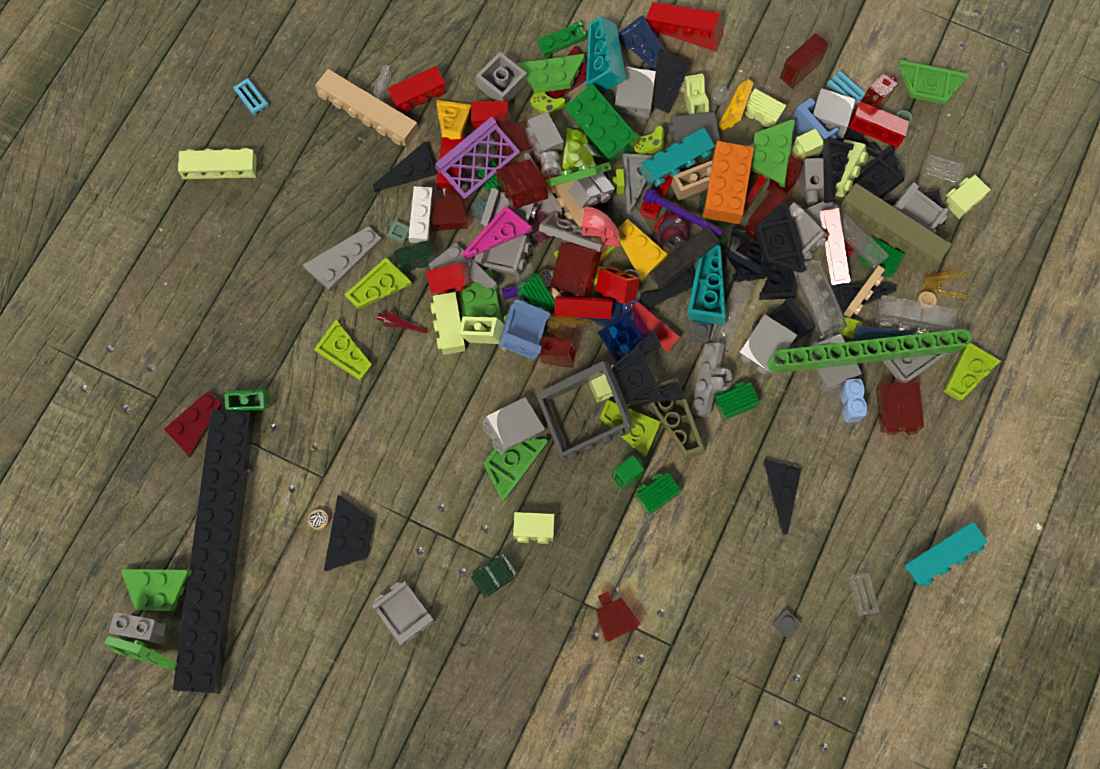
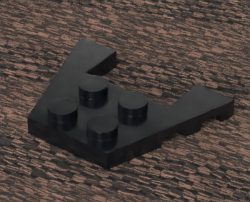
[640,246,694,310]
[611,330,686,406]

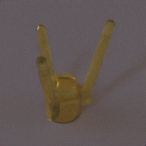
[924,270,968,299]
[545,312,592,350]

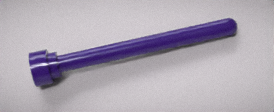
[643,187,723,236]

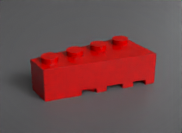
[646,2,723,52]

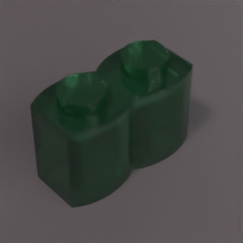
[394,241,435,273]
[471,555,517,599]

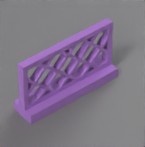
[435,117,520,200]

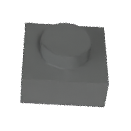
[689,321,711,344]
[772,609,801,638]

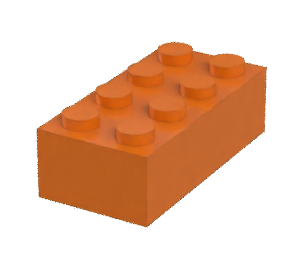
[702,141,754,224]

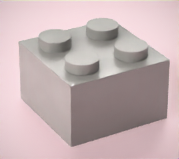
[476,52,527,102]
[526,112,564,162]

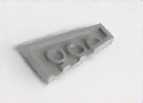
[302,226,382,291]

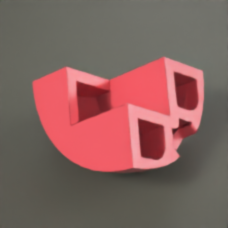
[582,206,620,246]

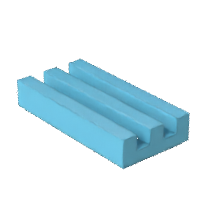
[827,71,866,106]
[233,78,269,116]

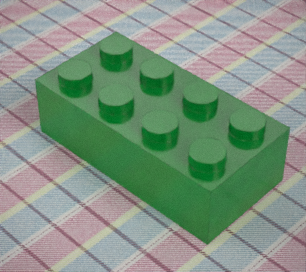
[564,84,640,166]

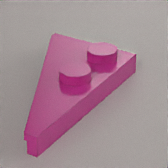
[462,206,533,259]

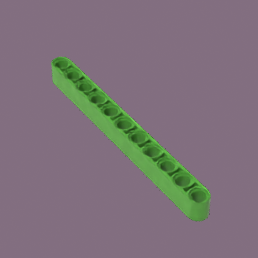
[767,329,972,373]

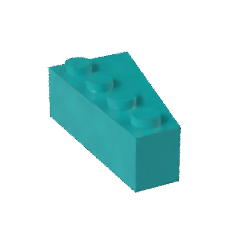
[586,16,626,93]
[639,128,715,187]
[688,243,726,326]
[904,522,988,587]

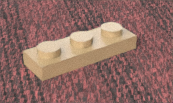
[844,265,885,318]

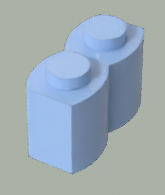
[840,379,867,423]

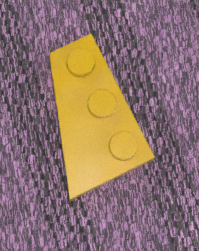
[717,79,754,131]
[436,100,471,139]
[617,219,668,282]

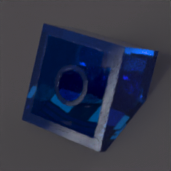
[597,309,650,362]

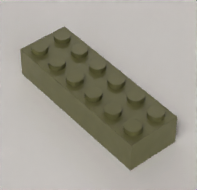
[839,183,952,275]

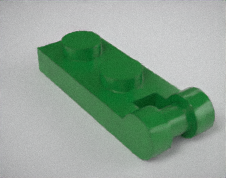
[537,21,588,57]

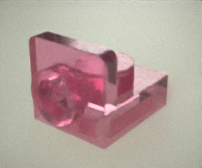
[532,212,551,244]

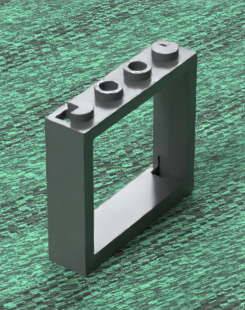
[536,361,635,460]

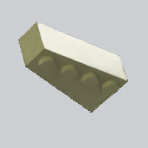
[648,377,704,460]

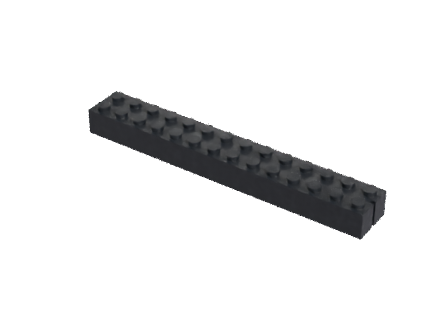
[173,410,255,694]

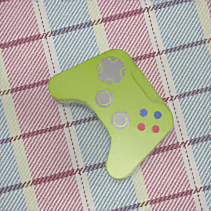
[530,92,565,116]
[634,126,664,155]

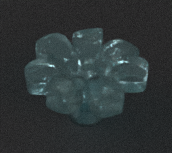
[471,198,488,221]

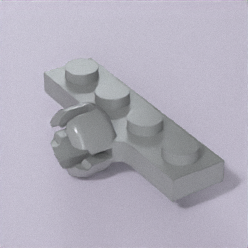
[691,343,733,417]

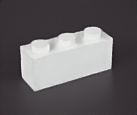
[409,186,434,248]

